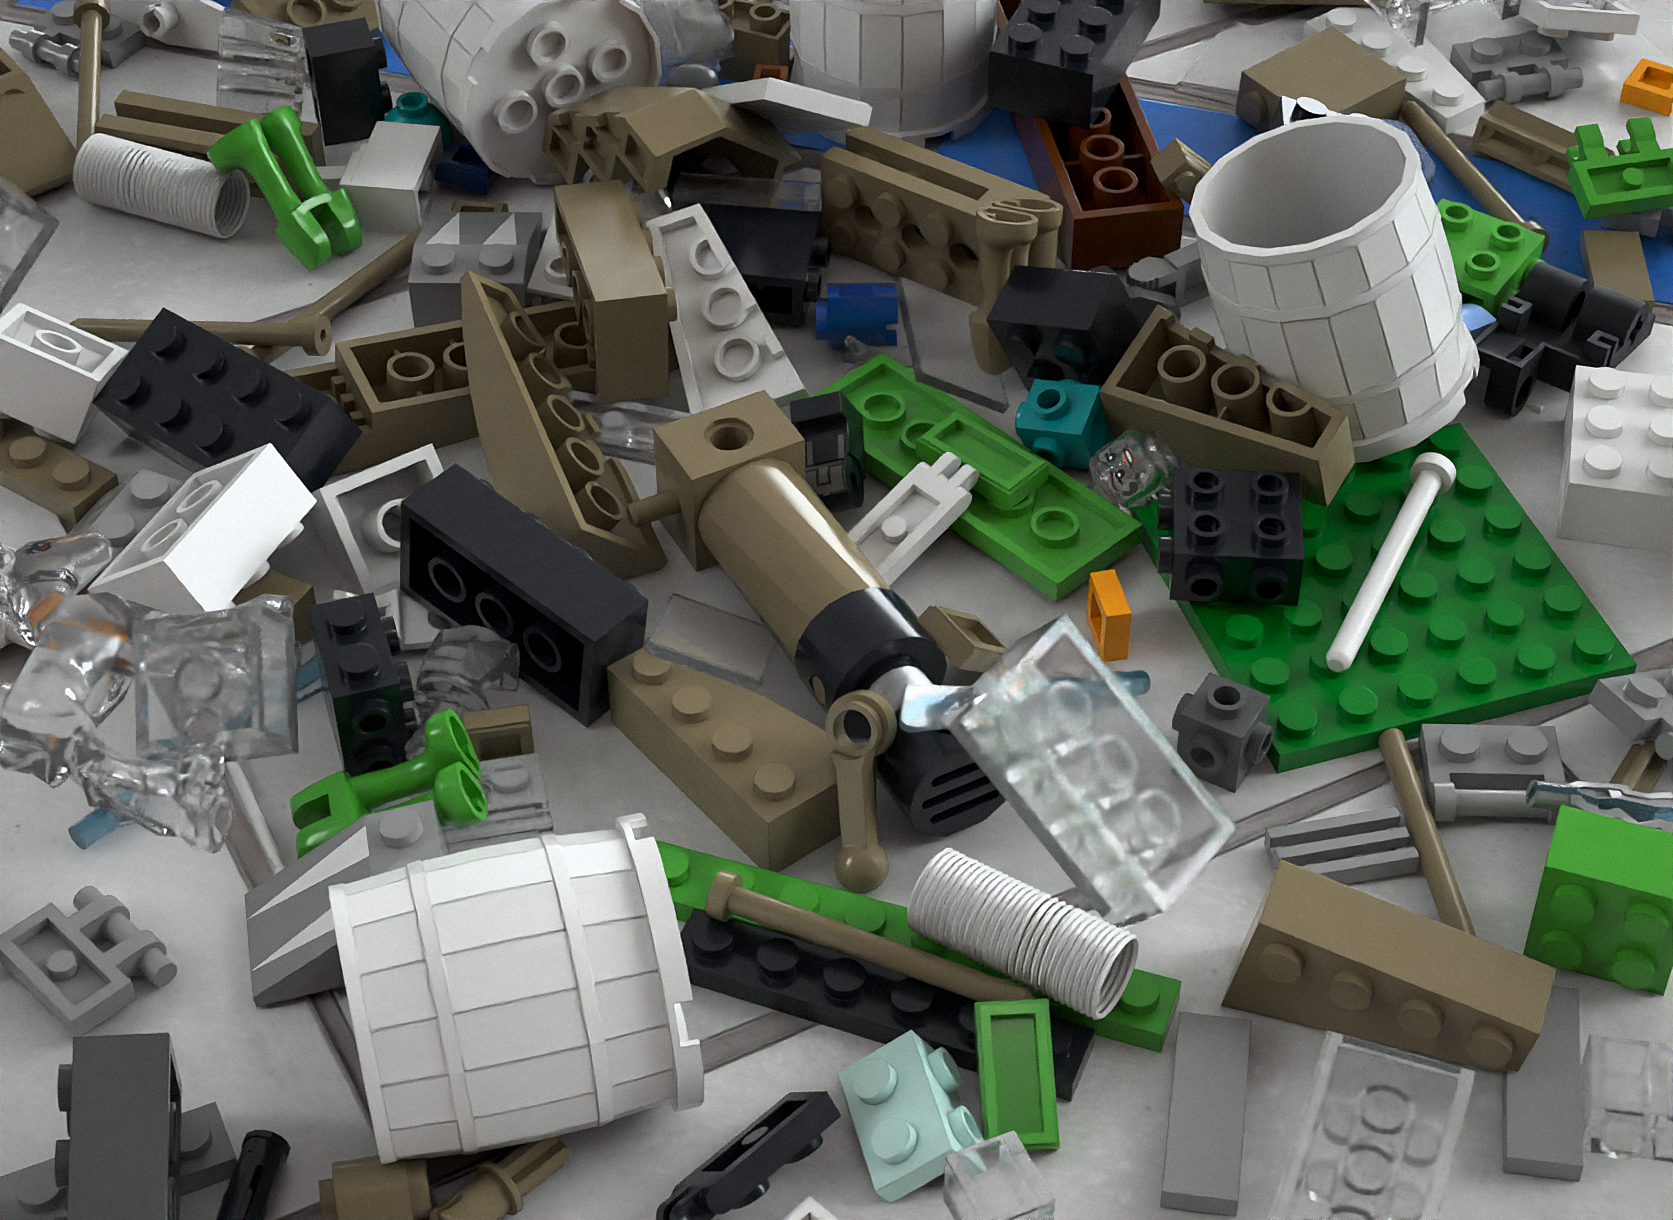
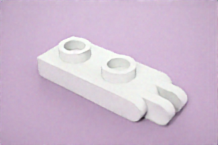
[847,452,980,586]

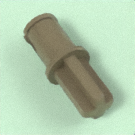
[429,1136,569,1220]

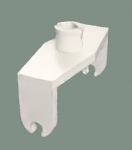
[105,0,259,53]

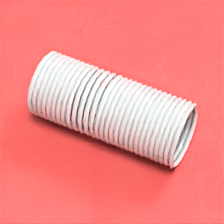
[73,133,250,239]
[907,848,1139,1020]

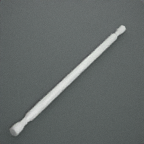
[183,663,287,874]

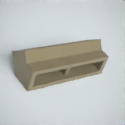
[1470,99,1615,194]

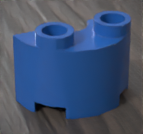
[816,282,898,347]

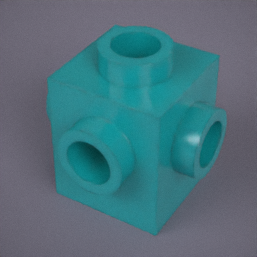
[1015,379,1111,470]

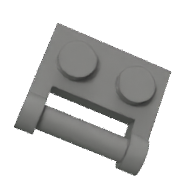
[1418,724,1566,825]

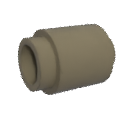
[319,1155,433,1220]

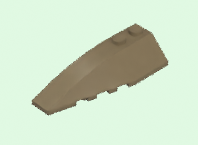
[460,270,668,580]

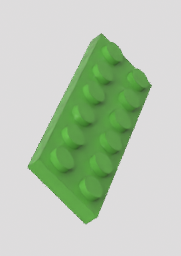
[812,352,1143,602]

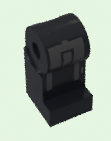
[790,391,866,514]

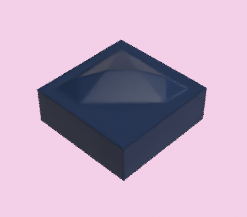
[434,141,501,196]

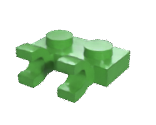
[1565,116,1673,219]

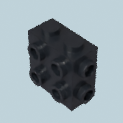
[707,200,832,325]
[1157,468,1304,606]
[308,593,421,777]

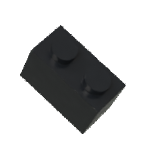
[302,17,393,146]

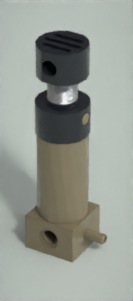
[626,390,1022,837]

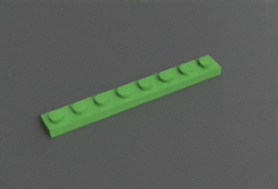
[655,840,1182,1053]

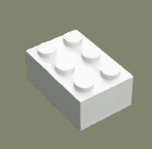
[1557,365,1673,554]
[87,443,317,647]

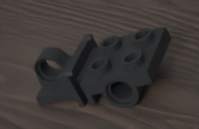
[1474,262,1656,417]

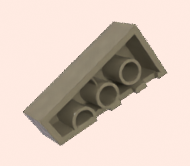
[554,179,677,404]
[1099,305,1355,507]
[607,638,877,873]
[1221,859,1557,1073]

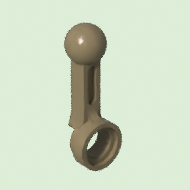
[826,690,897,893]

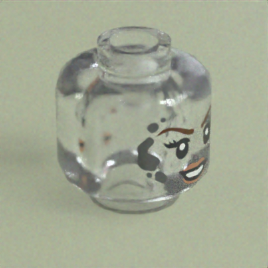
[1087,428,1181,518]

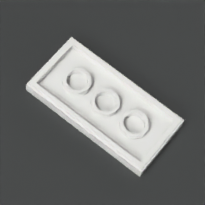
[701,77,872,135]

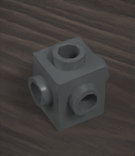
[1172,672,1274,793]

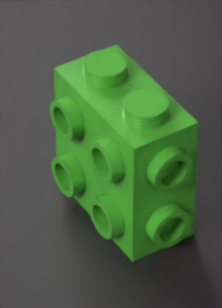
[1436,198,1547,319]

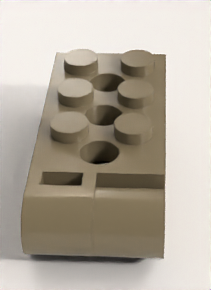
[821,127,1058,309]

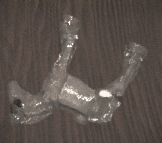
[0,530,302,854]

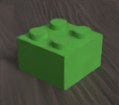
[1523,805,1673,996]

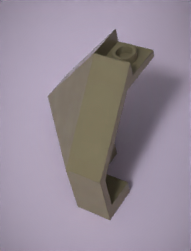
[542,86,802,205]

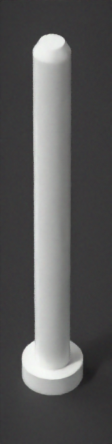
[1326,452,1456,672]

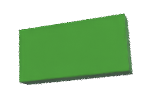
[916,410,1049,511]
[973,998,1060,1154]

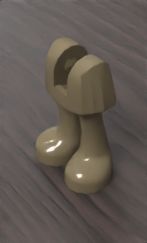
[969,197,1063,375]

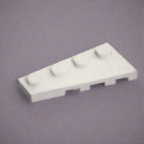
[1303,5,1486,134]
[645,203,810,415]

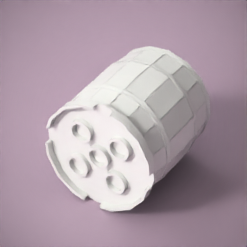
[374,0,662,185]
[789,0,998,148]
[1188,115,1480,463]
[328,813,705,1165]

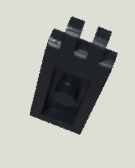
[656,1091,842,1220]

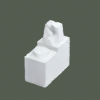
[316,121,444,234]

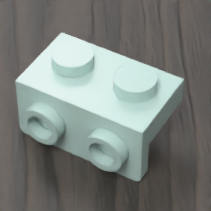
[838,1030,986,1204]

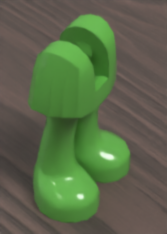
[207,106,362,271]
[289,708,488,859]

